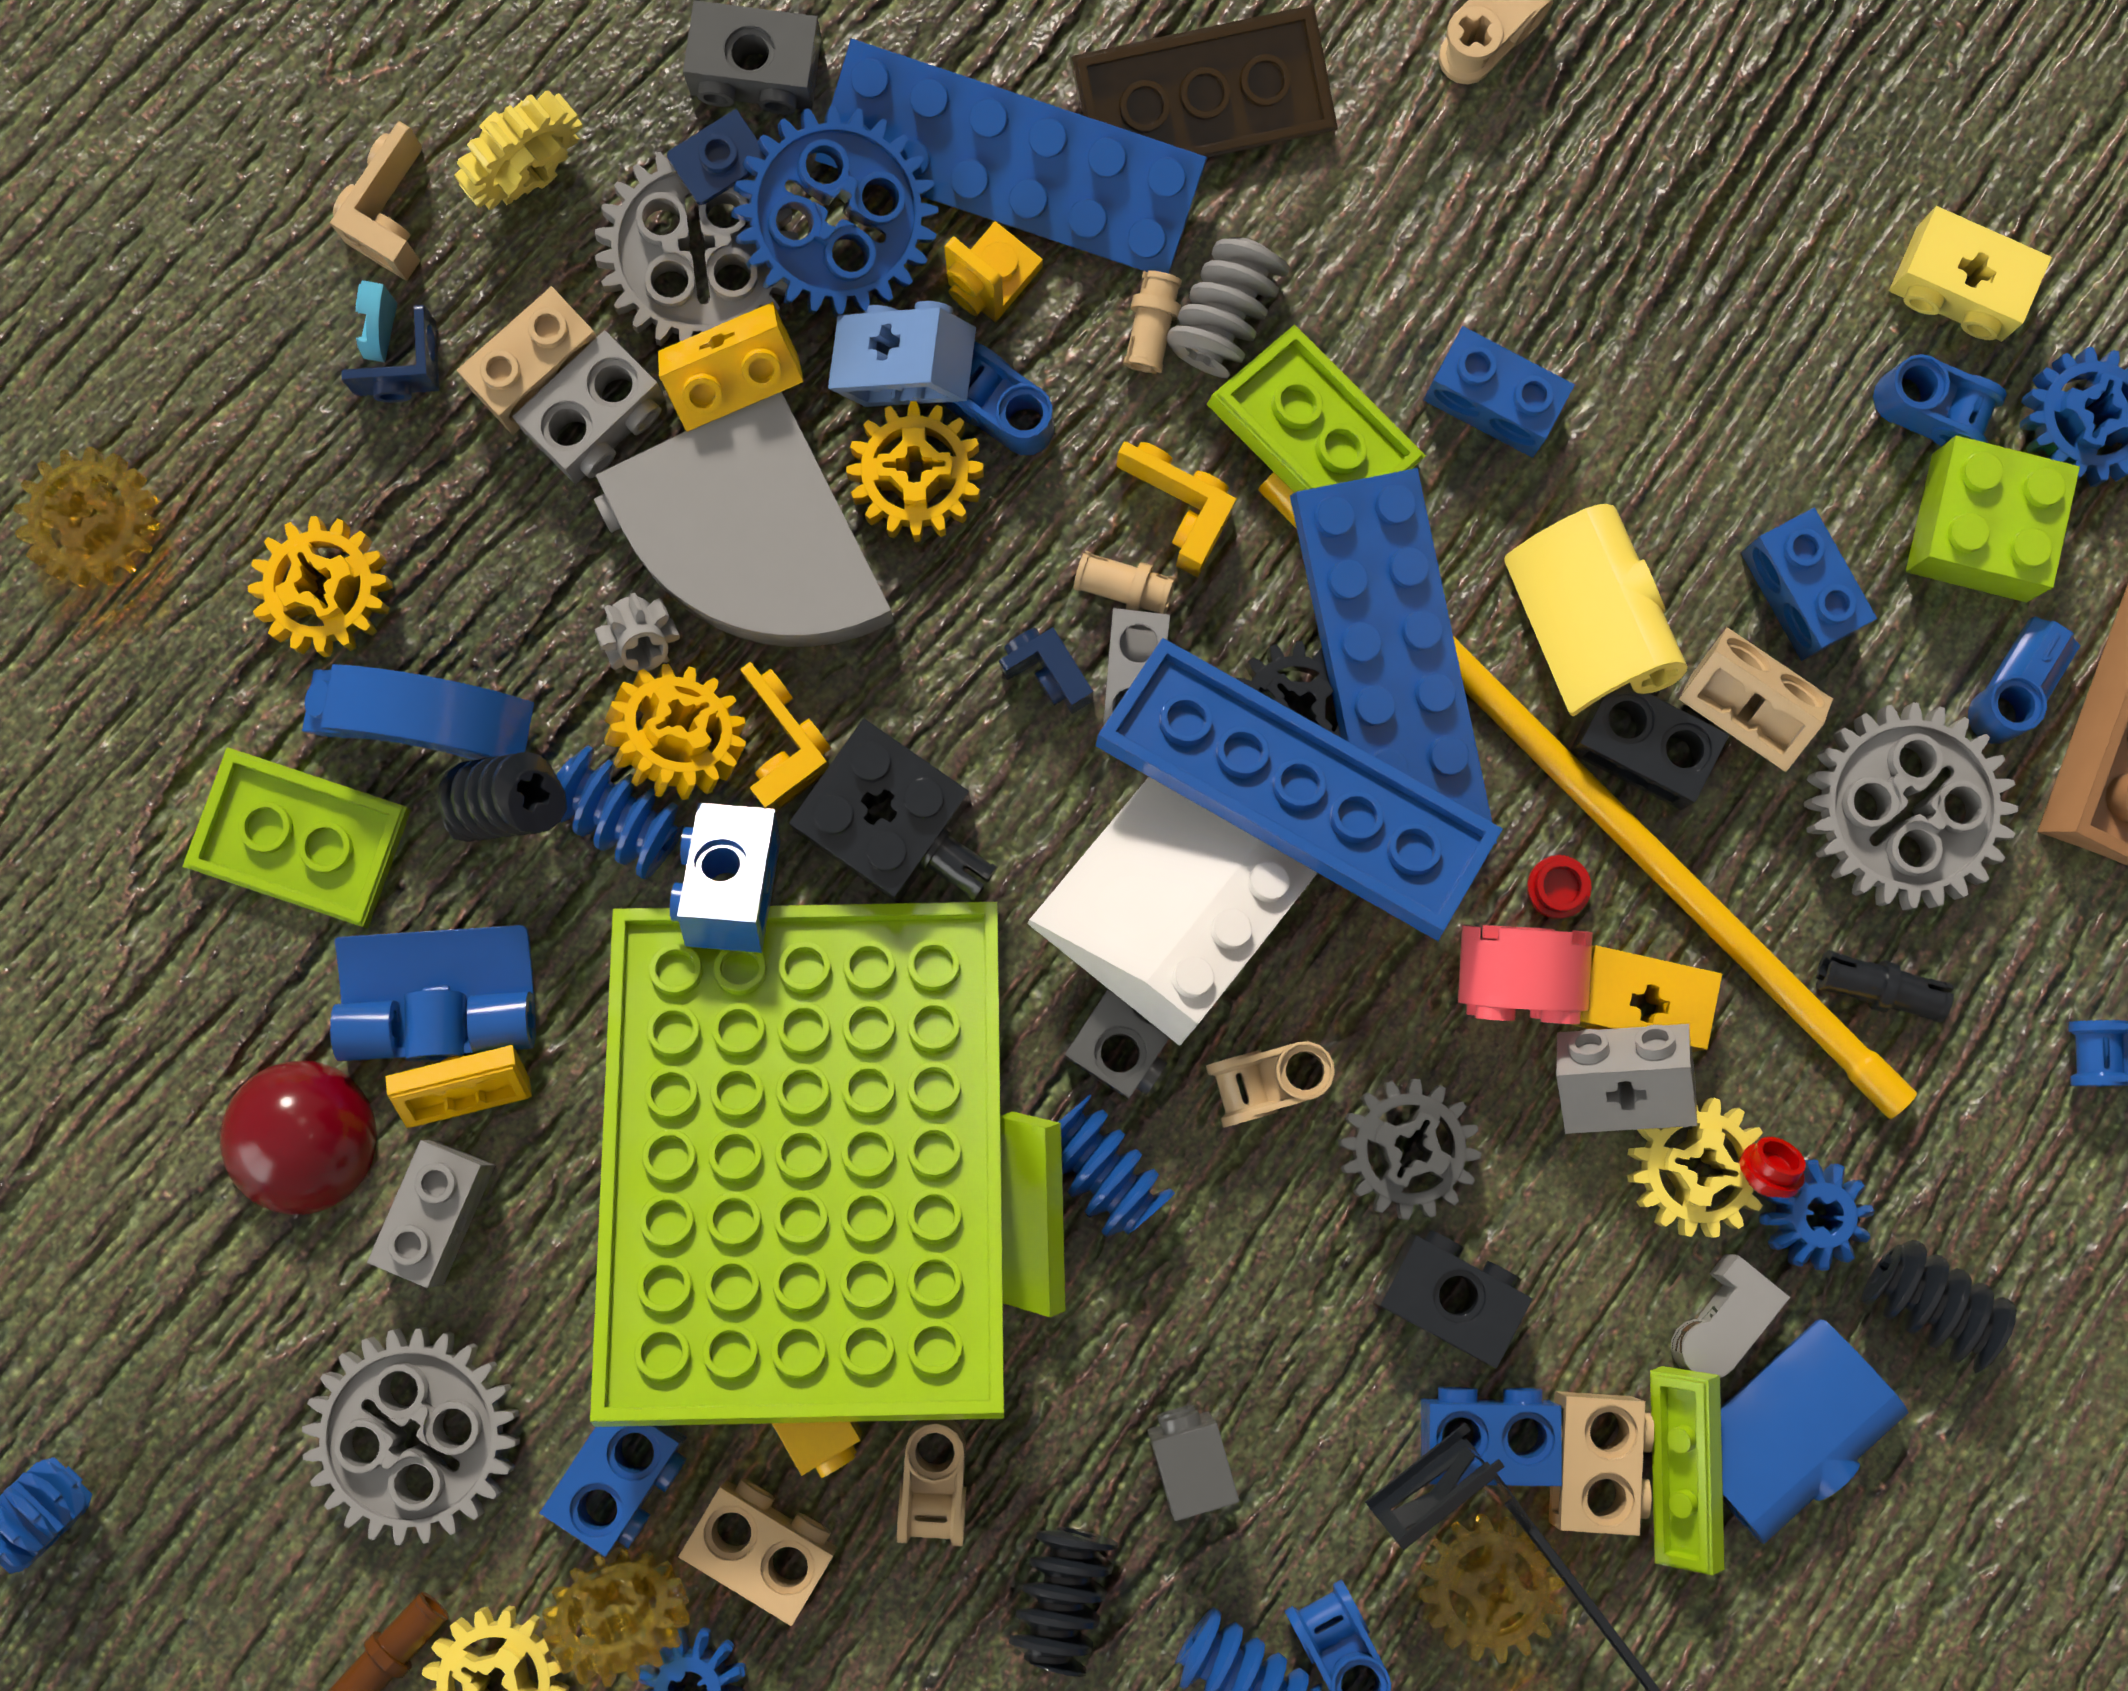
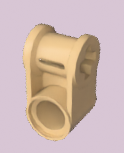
[1438,0,1553,85]
[1206,1041,1335,1128]
[897,1420,967,1547]

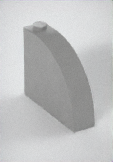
[594,392,894,647]

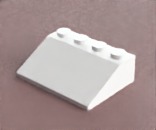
[1027,777,1317,1046]

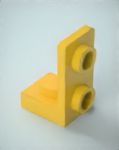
[944,221,1043,322]
[1116,441,1237,578]
[740,662,832,812]

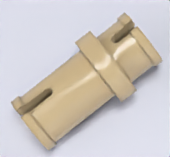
[1123,271,1182,373]
[1074,551,1176,614]

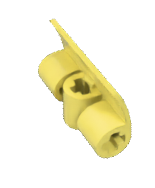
[1504,504,1688,716]

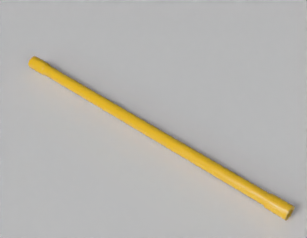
[1258,472,1917,1119]

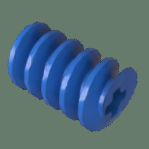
[556,745,684,880]
[1058,1094,1175,1237]
[1175,1607,1322,1691]

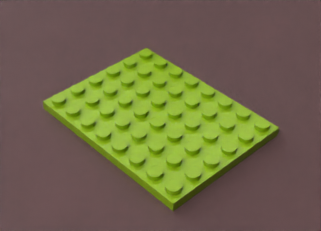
[590,902,1004,1427]

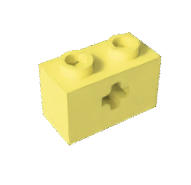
[1889,206,2052,342]

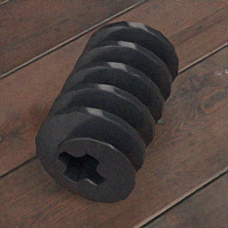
[437,752,567,842]
[1861,1240,2017,1373]
[1009,1527,1119,1677]

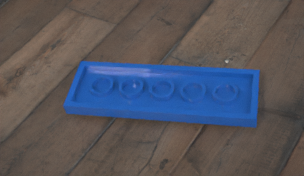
[815,38,1208,274]
[1290,468,1497,844]
[1095,637,1503,941]

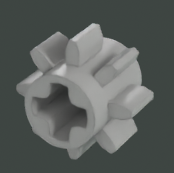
[595,593,680,672]

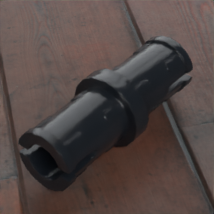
[1816,950,1954,1023]

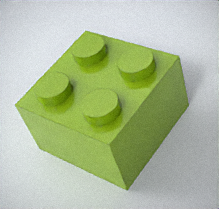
[1906,435,2080,603]

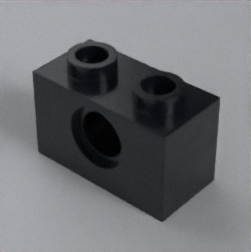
[1373,1230,1533,1369]

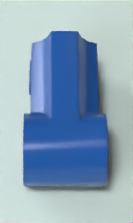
[1968,616,2081,744]

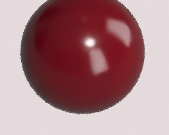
[220,1061,377,1215]

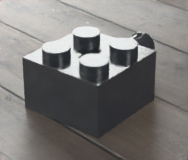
[789,718,998,903]

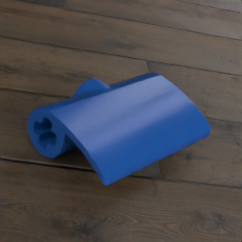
[330,925,536,1062]
[1721,1319,1909,1544]

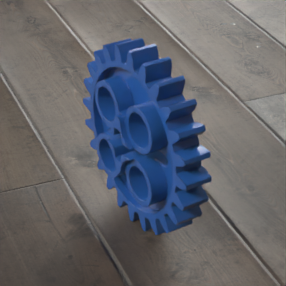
[732,105,939,317]

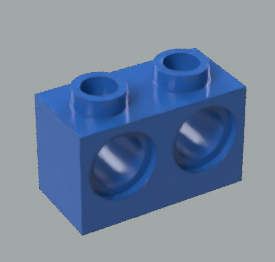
[1423,326,1575,458]
[1740,507,1878,661]
[1421,1387,1562,1486]
[539,1425,687,1557]

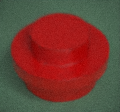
[1526,855,1592,919]
[1739,1137,1806,1198]

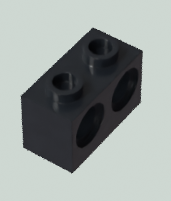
[1570,683,1729,810]

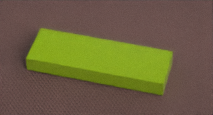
[1000,1112,1066,1317]
[1650,1366,1724,1576]

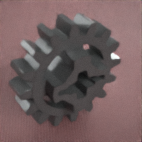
[1338,1079,1481,1220]

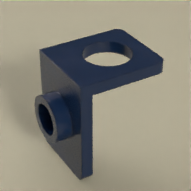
[667,109,766,205]
[341,305,439,402]

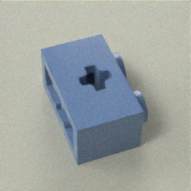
[828,301,976,407]

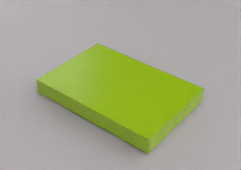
[1207,324,1426,493]
[182,747,411,929]

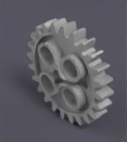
[595,152,799,346]
[1804,702,2018,910]
[302,1327,520,1545]

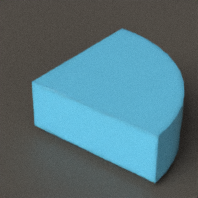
[355,280,398,362]

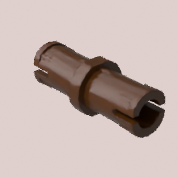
[328,1592,449,1691]

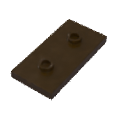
[1070,4,1338,158]

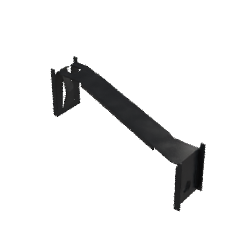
[1365,1423,1661,1691]

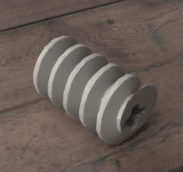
[1166,237,1291,379]

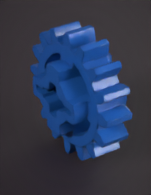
[2019,347,2128,487]

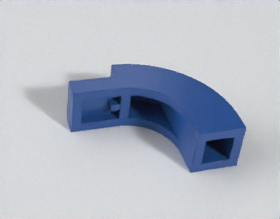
[302,664,534,760]

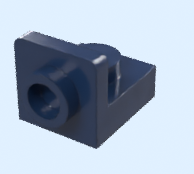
[999,627,1093,714]

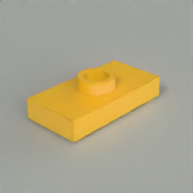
[385,1045,532,1128]

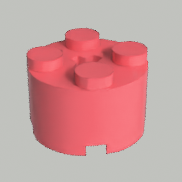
[1458,925,1593,1024]

